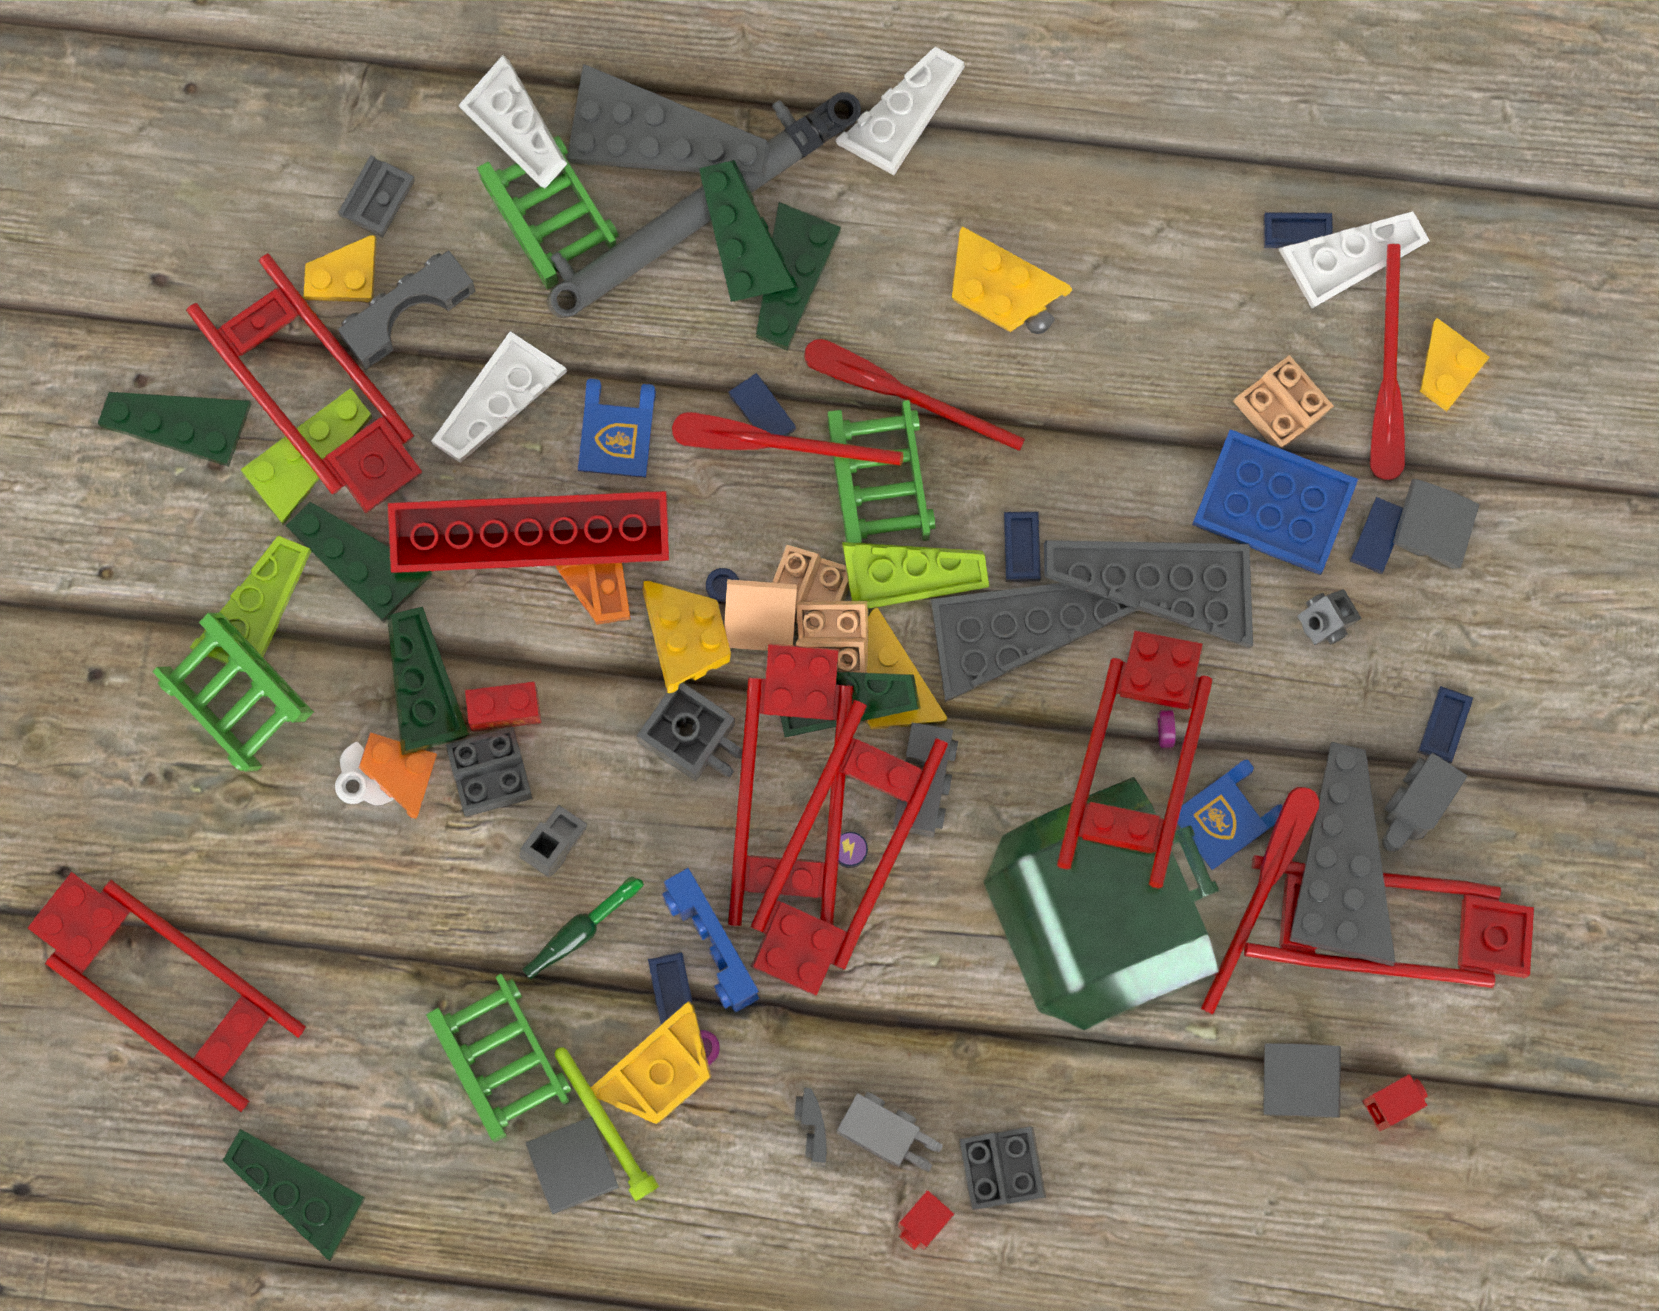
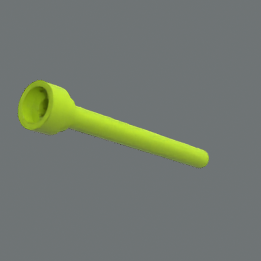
[554,1047,660,1202]

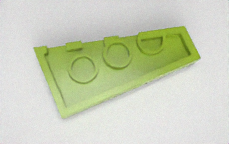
[241,388,373,525]
[189,536,311,672]
[842,542,989,609]

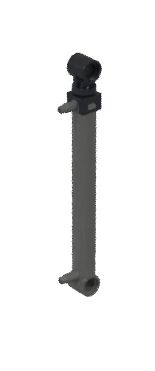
[547,92,861,318]

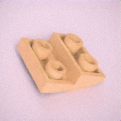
[1233,355,1334,449]
[772,545,849,623]
[724,579,797,651]
[796,601,868,673]

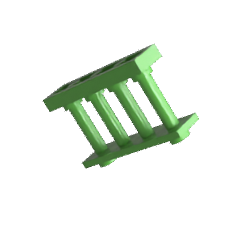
[477,131,619,290]
[827,400,936,543]
[152,613,314,772]
[426,974,572,1143]

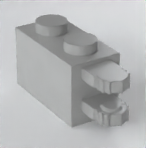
[836,1092,943,1172]

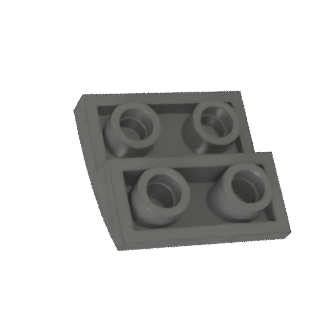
[1393,479,1480,569]
[446,727,533,817]
[1263,1043,1341,1118]
[794,1088,827,1168]
[525,1117,619,1214]
[959,1126,1046,1210]

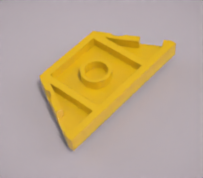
[952,226,1072,332]
[642,581,731,693]
[866,607,948,730]
[590,1001,711,1124]

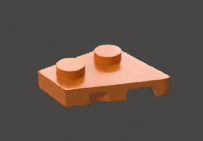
[555,563,631,625]
[358,732,437,819]

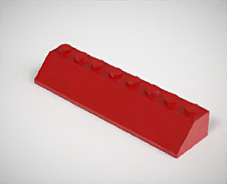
[388,491,669,573]

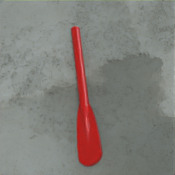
[1370,244,1405,480]
[804,339,1025,451]
[672,412,904,466]
[1200,787,1319,1014]

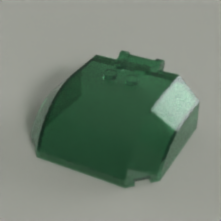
[983,777,1220,1031]

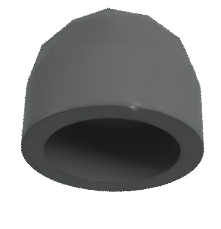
[1025,310,1055,334]

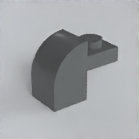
[519,805,587,878]

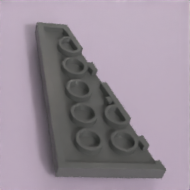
[567,64,770,177]
[931,583,1139,703]

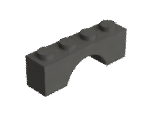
[338,250,476,370]

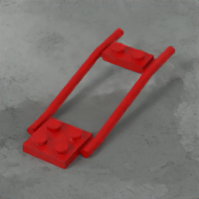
[186,253,422,513]
[1057,631,1213,888]
[728,643,853,926]
[750,700,948,996]
[1244,855,1534,988]
[28,872,307,1112]

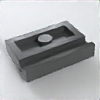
[338,155,415,238]

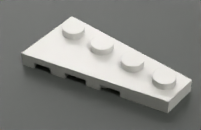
[836,47,964,175]
[458,55,567,189]
[1279,211,1430,308]
[432,331,567,463]

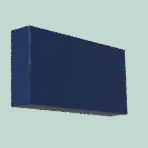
[1263,212,1333,248]
[729,373,796,449]
[1350,497,1403,574]
[1004,512,1041,582]
[1417,686,1473,764]
[648,952,693,1025]

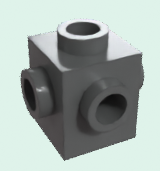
[1297,589,1362,645]

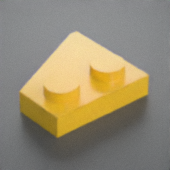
[304,235,376,302]
[1420,318,1489,412]

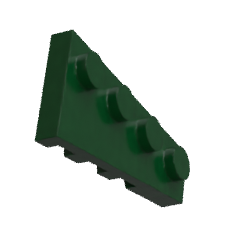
[699,160,798,302]
[756,202,841,351]
[98,392,252,467]
[285,502,433,623]
[387,606,469,755]
[780,672,921,738]
[222,1129,366,1261]

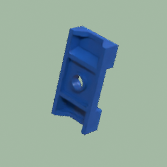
[662,868,760,1013]

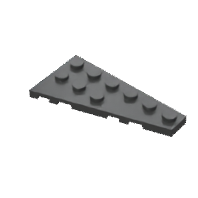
[1044,540,1253,648]
[1289,742,1395,966]

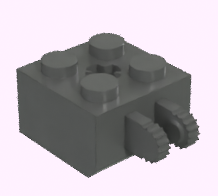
[637,682,742,781]
[1382,753,1468,852]

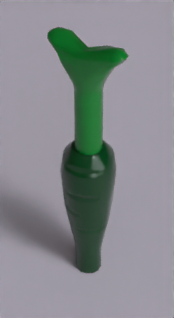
[522,877,644,979]

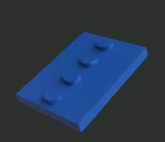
[1192,429,1358,575]

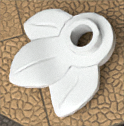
[335,742,394,806]

